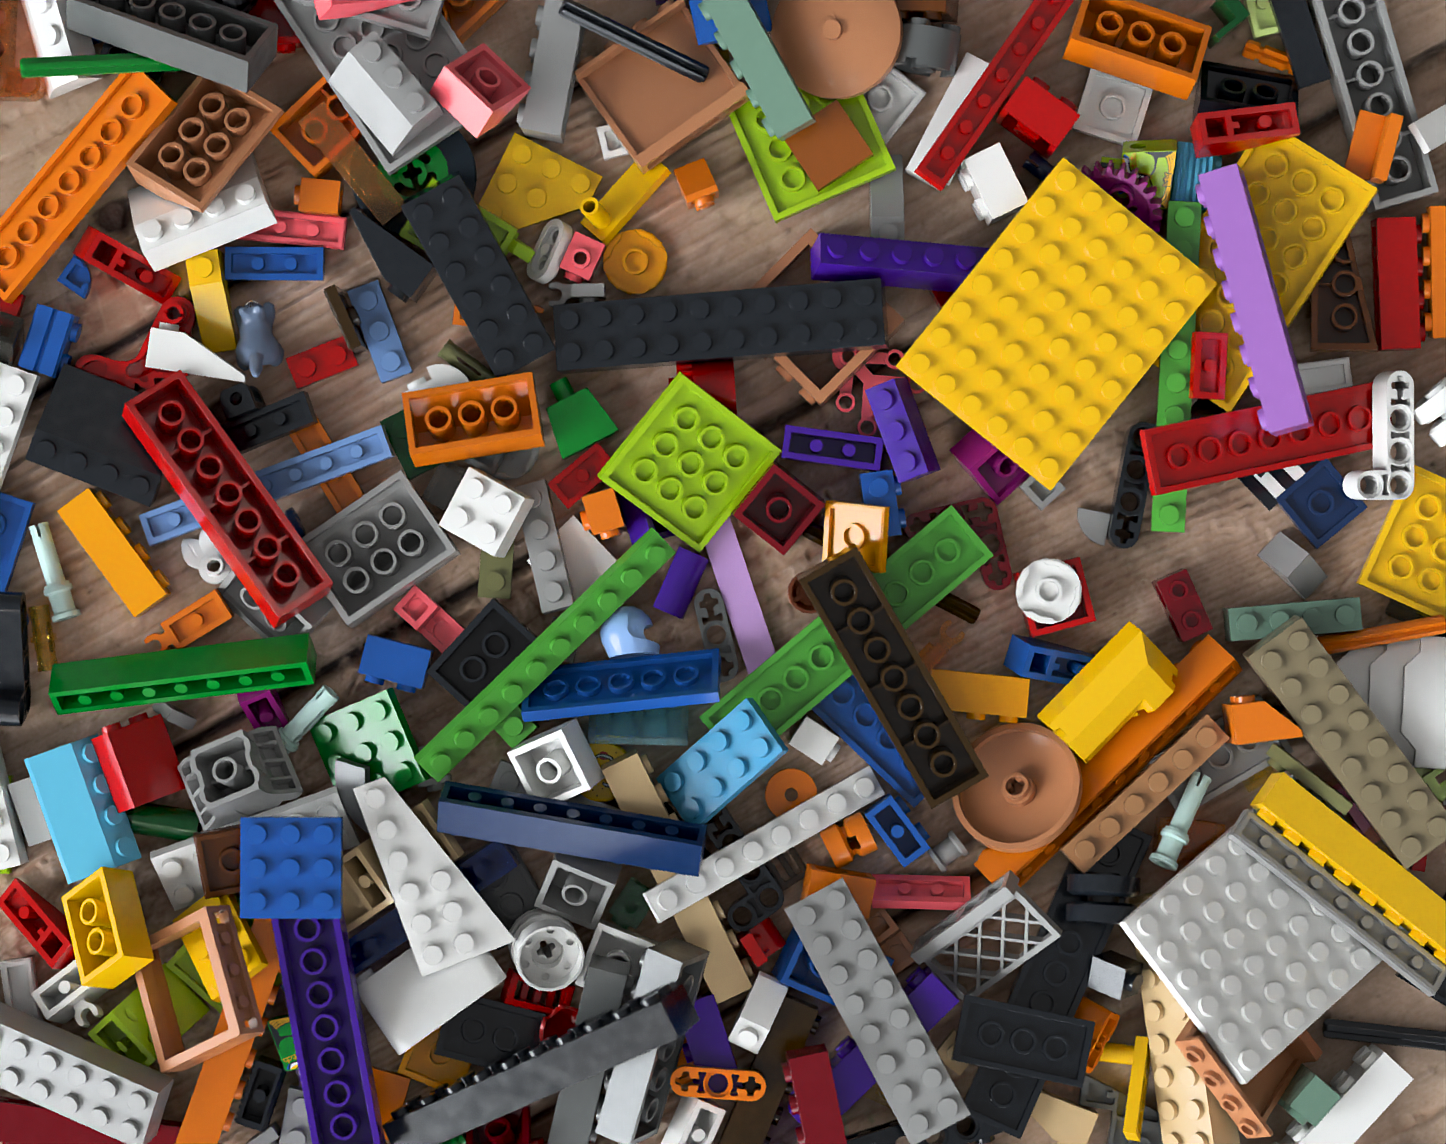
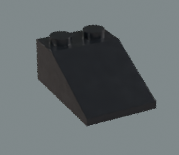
[349,207,438,303]

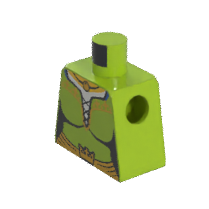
[1101,139,1177,209]

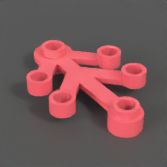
[832,349,926,436]

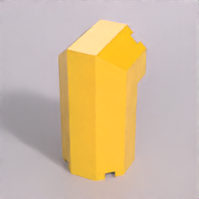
[1037,621,1178,764]

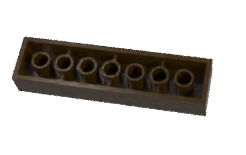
[797,543,989,809]

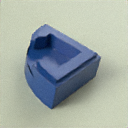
[57,255,91,299]

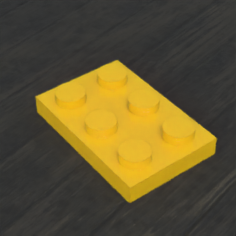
[172,894,269,1003]

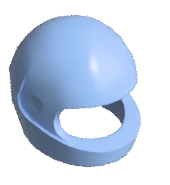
[600,606,660,659]

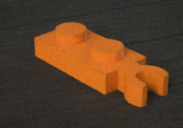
[144,588,234,651]

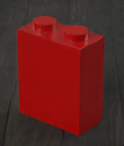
[91,712,186,814]

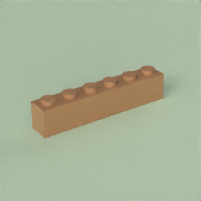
[1059,714,1230,874]

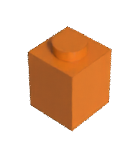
[294,177,344,216]

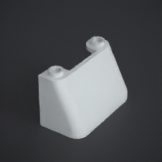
[356,947,507,1055]

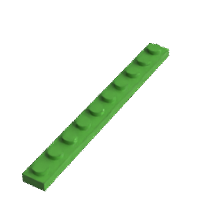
[1151,201,1202,533]
[413,527,676,782]

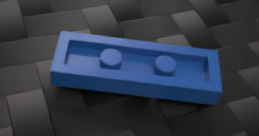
[225,247,325,281]

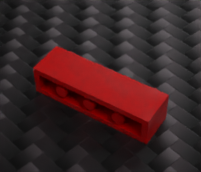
[1370,216,1426,352]

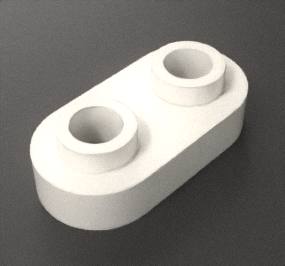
[527,219,573,284]

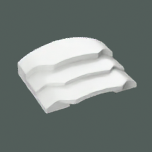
[1336,636,1446,770]

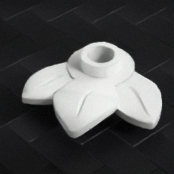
[181,529,232,584]

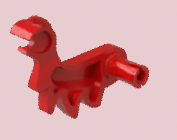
[75,296,197,390]

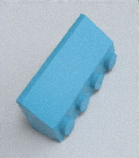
[24,734,142,884]

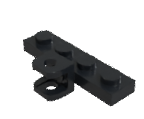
[220,383,318,454]

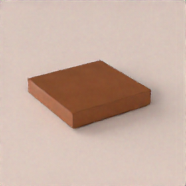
[784,99,874,192]

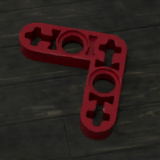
[904,497,1012,590]

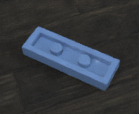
[347,280,413,384]

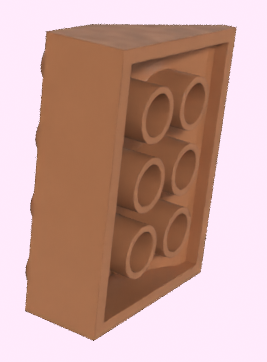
[126,76,284,213]

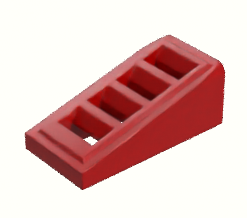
[500,968,575,1014]

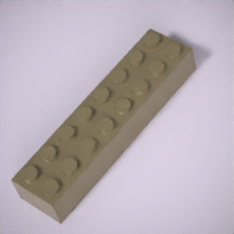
[1242,614,1446,870]

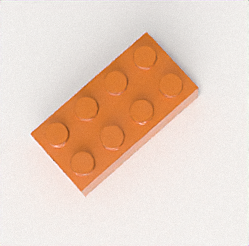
[1062,0,1213,101]

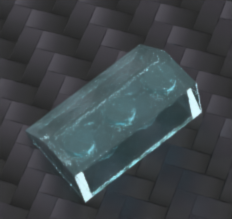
[588,705,689,746]

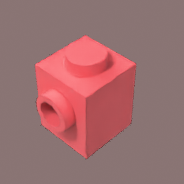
[559,231,606,284]

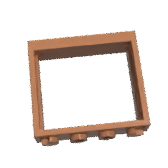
[751,228,905,407]
[135,905,264,1073]

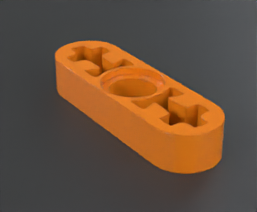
[670,1065,766,1101]

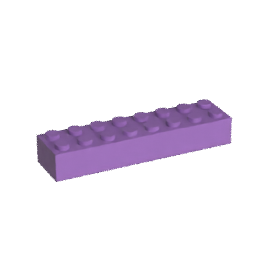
[1195,163,1314,436]

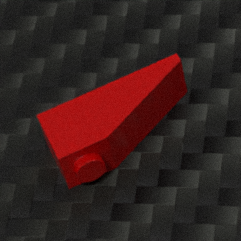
[1190,102,1301,158]
[73,225,182,304]
[0,878,75,969]

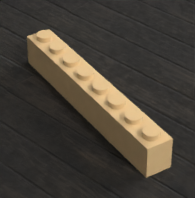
[601,748,755,1004]

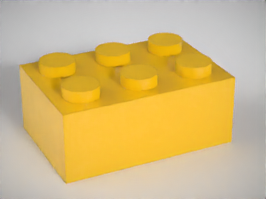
[61,867,154,989]

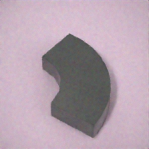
[335,758,371,833]

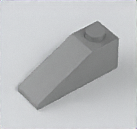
[869,155,905,240]

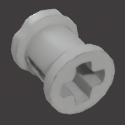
[927,830,969,873]

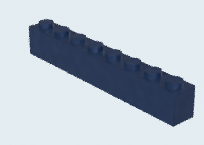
[437,781,707,877]

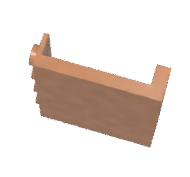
[574,0,750,175]
[1175,1019,1323,1139]

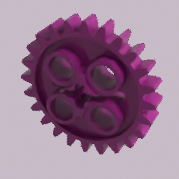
[1081,160,1163,232]

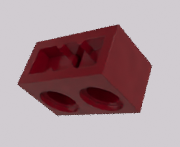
[1152,569,1213,642]

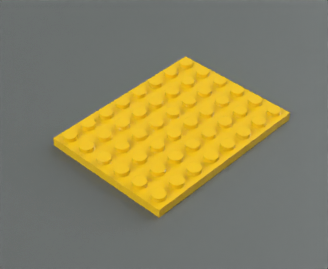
[895,157,1218,491]

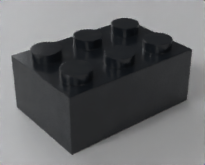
[426,598,538,707]

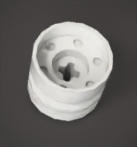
[508,908,585,992]

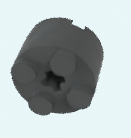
[894,17,961,78]

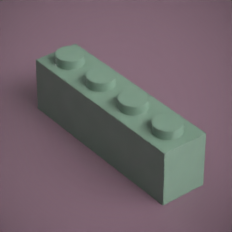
[1223,597,1363,641]

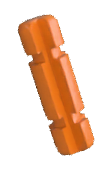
[1242,39,1293,75]

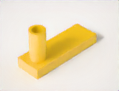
[580,162,671,246]
[1099,1036,1151,1141]

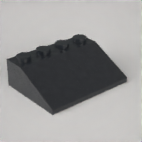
[25,363,164,507]

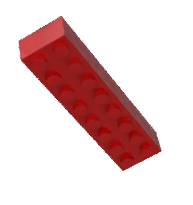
[122,370,334,629]

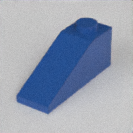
[1003,634,1095,685]

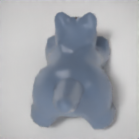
[234,300,284,378]

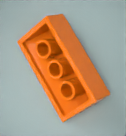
[402,372,545,467]

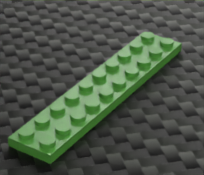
[699,505,994,736]

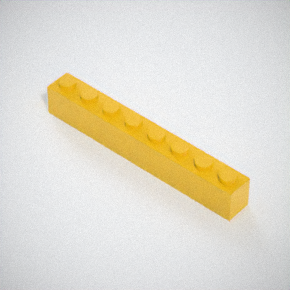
[1250,772,1446,965]

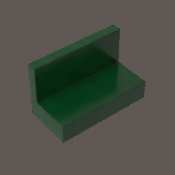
[1207,0,1250,49]

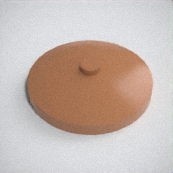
[771,0,903,100]
[952,722,1083,853]

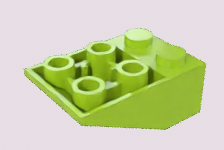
[87,962,210,1067]

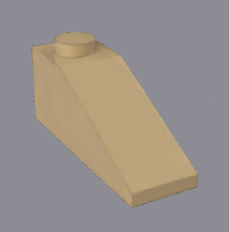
[1031,1089,1099,1144]

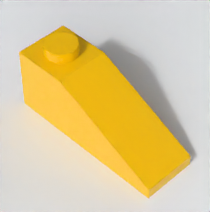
[186,249,237,353]

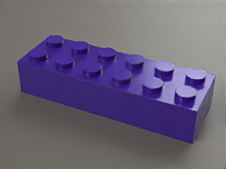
[787,966,959,1124]

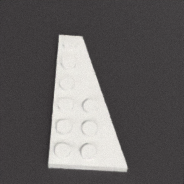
[353,777,516,977]

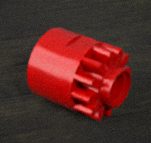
[668,360,737,415]

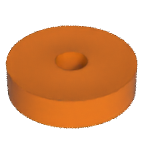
[765,768,817,817]

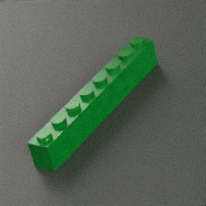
[48,633,317,715]

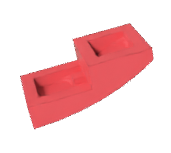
[393,585,465,653]

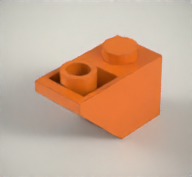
[673,158,719,212]

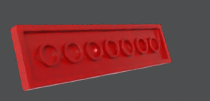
[1139,381,1394,495]

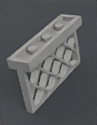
[910,870,1063,1001]

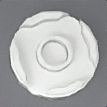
[1015,558,1082,624]

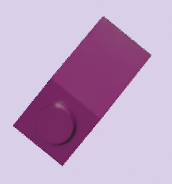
[237,689,290,729]

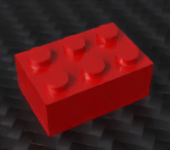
[995,76,1080,160]

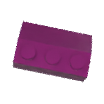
[949,429,1031,506]

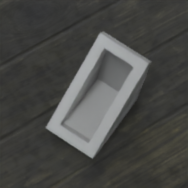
[1257,531,1328,600]

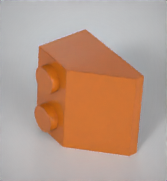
[1221,694,1303,745]

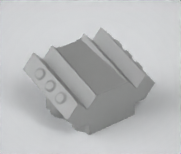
[177,726,303,831]

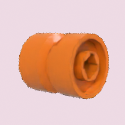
[819,811,878,869]

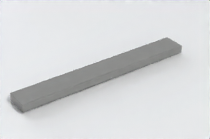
[1227,809,1446,997]

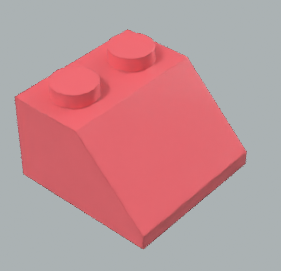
[429,43,531,138]

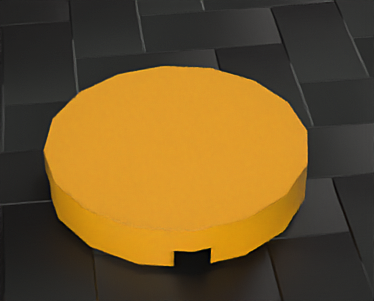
[603,229,668,295]

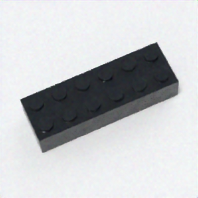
[400,170,556,377]

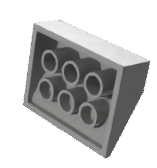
[302,470,461,628]

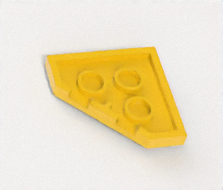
[479,133,603,230]

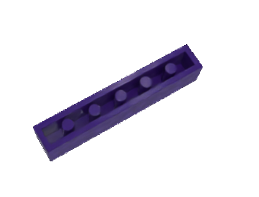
[810,233,989,292]

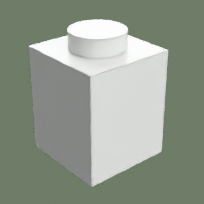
[788,715,841,765]

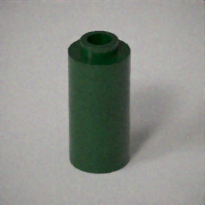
[127,803,202,841]

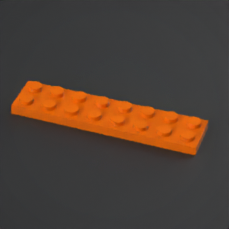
[0,72,178,304]

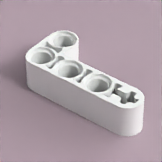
[1342,370,1414,500]

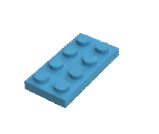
[656,698,789,825]

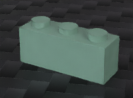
[1278,1064,1341,1127]

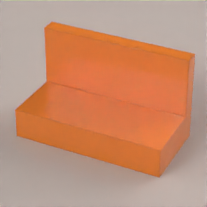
[1344,109,1404,184]

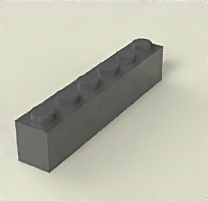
[547,954,635,1144]

